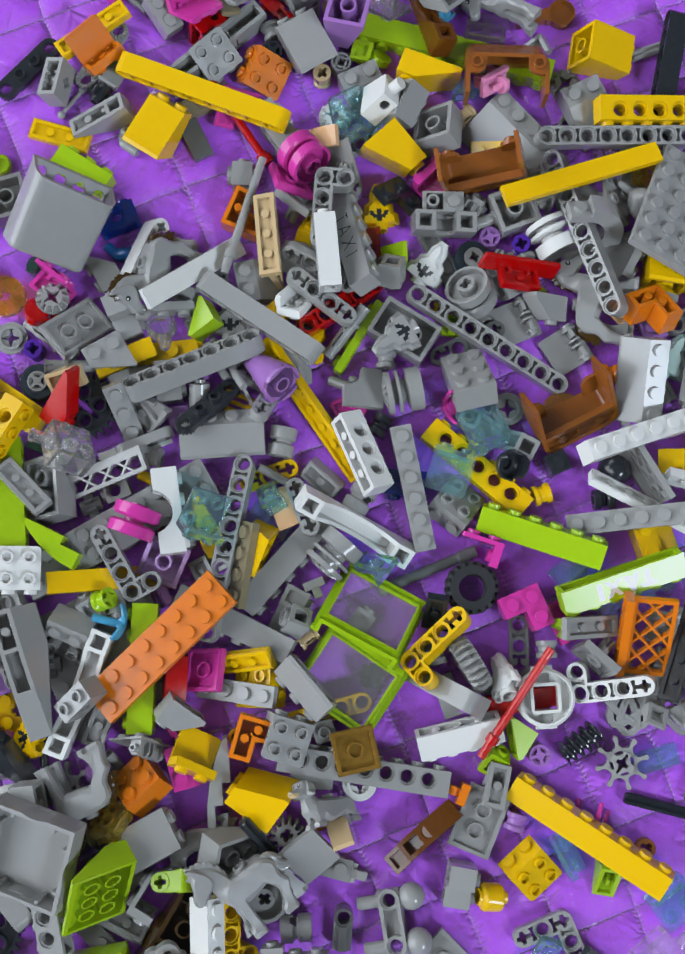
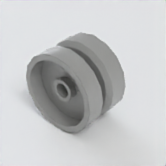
[445,266,498,319]
[249,884,285,924]

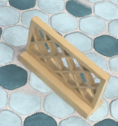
[253,192,285,290]

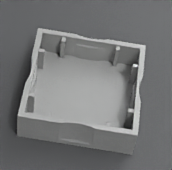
[0,793,87,917]

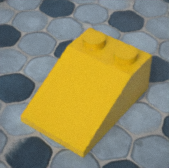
[396,47,463,92]

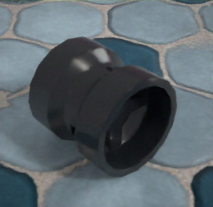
[368,411,394,440]
[591,489,617,511]

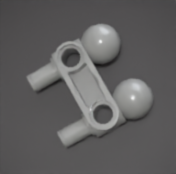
[356,881,433,954]

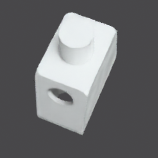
[360,74,406,126]

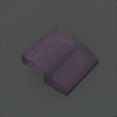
[464,12,508,45]

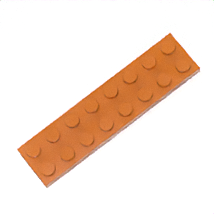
[96,570,238,723]

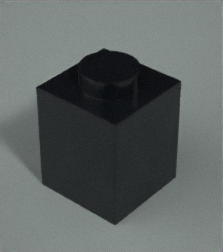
[540,449,572,479]

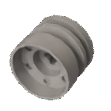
[381,366,426,415]
[306,525,363,582]

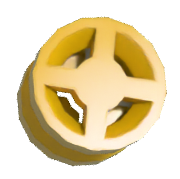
[530,482,553,507]

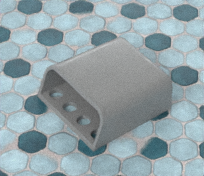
[3,154,115,273]

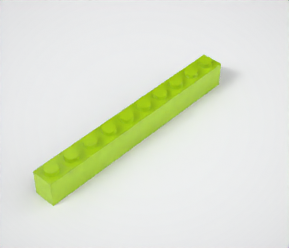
[356,13,555,91]

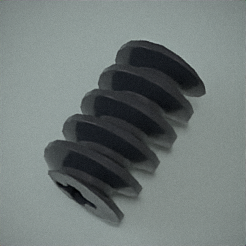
[557,721,606,767]

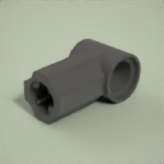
[332,902,354,952]

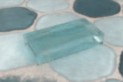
[634,742,681,774]

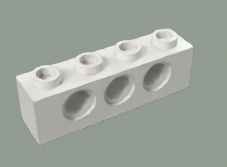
[331,409,394,497]

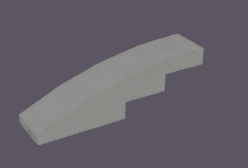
[207,734,231,829]

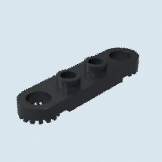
[0,38,60,102]
[175,380,241,436]

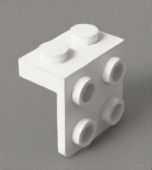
[0,546,43,595]

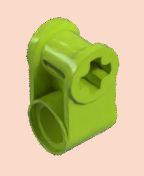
[150,869,193,893]

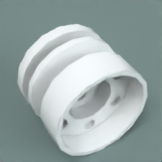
[525,211,577,261]

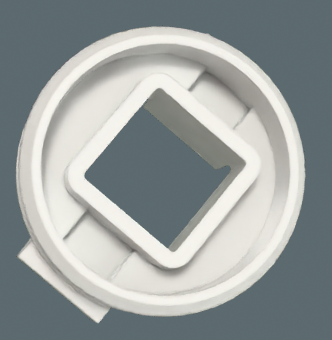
[517,665,575,730]

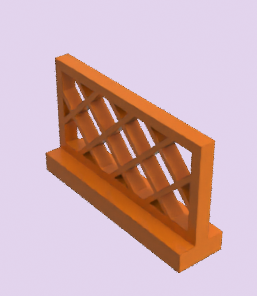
[613,591,680,677]

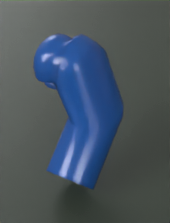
[103,242,132,262]

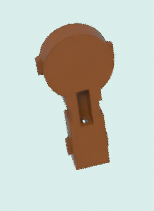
[515,0,575,30]

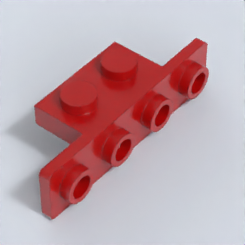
[478,252,561,292]

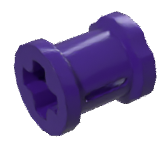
[512,234,531,256]
[23,339,47,362]

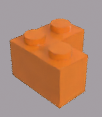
[220,185,257,244]
[623,284,684,335]
[228,712,271,763]

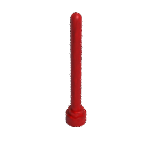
[211,81,275,167]

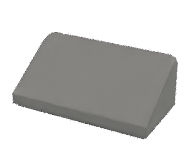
[299,457,346,499]

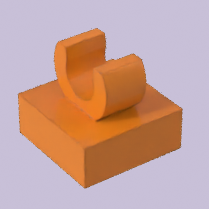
[449,780,472,807]

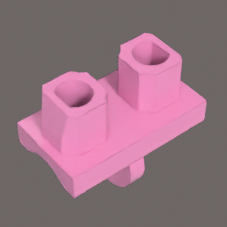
[473,64,510,98]

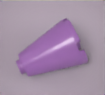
[244,353,300,403]

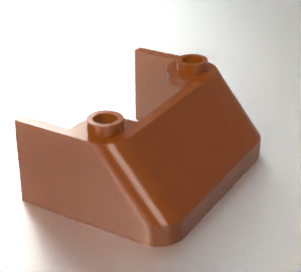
[463,44,550,108]
[433,129,529,196]
[519,356,619,453]

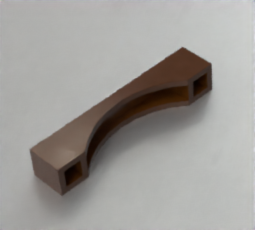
[409,0,458,57]

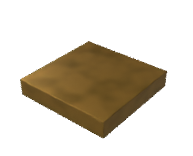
[329,723,382,778]

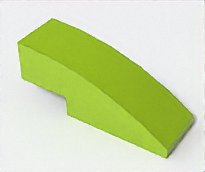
[23,517,83,570]

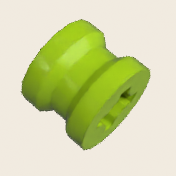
[90,587,118,612]

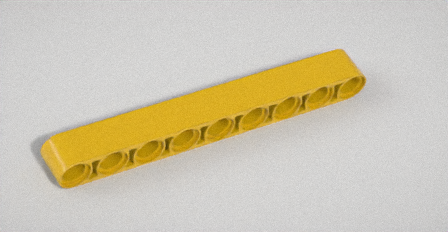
[115,51,292,134]

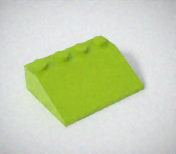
[61,839,137,937]

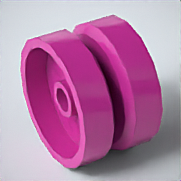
[277,129,331,184]
[107,498,162,543]

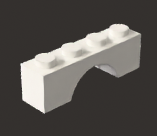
[150,466,190,557]

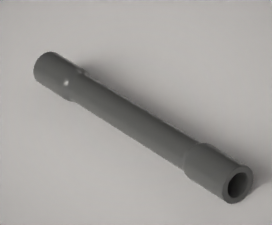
[377,545,478,597]

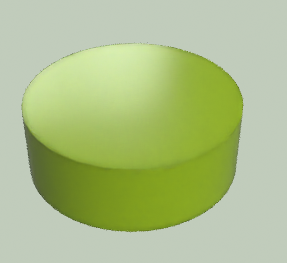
[371,49,391,69]
[0,155,12,176]

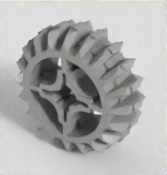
[448,636,493,693]

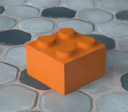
[117,755,174,819]

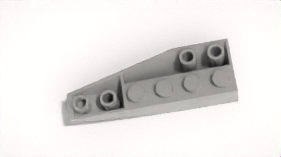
[0,602,53,742]

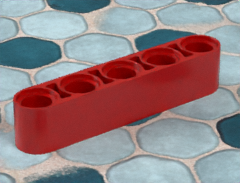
[296,286,383,337]

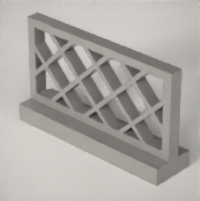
[619,423,676,503]

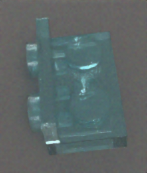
[547,833,586,883]

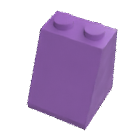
[323,0,371,48]

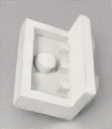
[275,280,315,320]

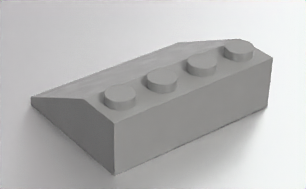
[461,92,558,170]

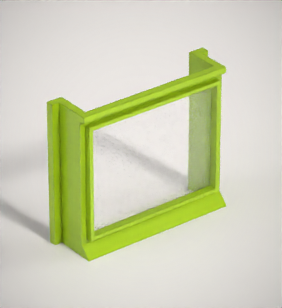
[310,564,426,674]
[304,627,409,729]

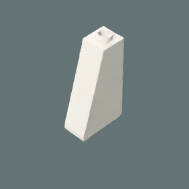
[313,208,342,293]

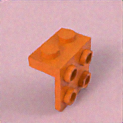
[64,14,126,76]
[235,45,293,101]

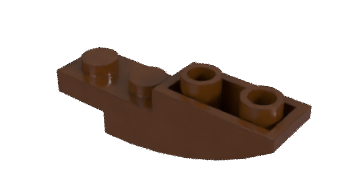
[384,799,464,875]

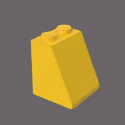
[566,19,635,80]
[122,92,192,160]
[358,117,427,178]
[639,254,685,296]
[224,767,300,834]

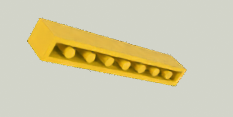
[506,771,676,902]

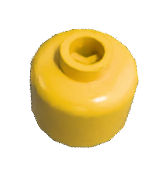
[474,882,508,912]

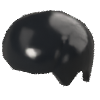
[495,449,530,482]
[597,454,632,484]

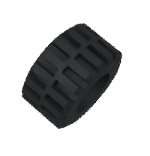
[444,561,500,615]

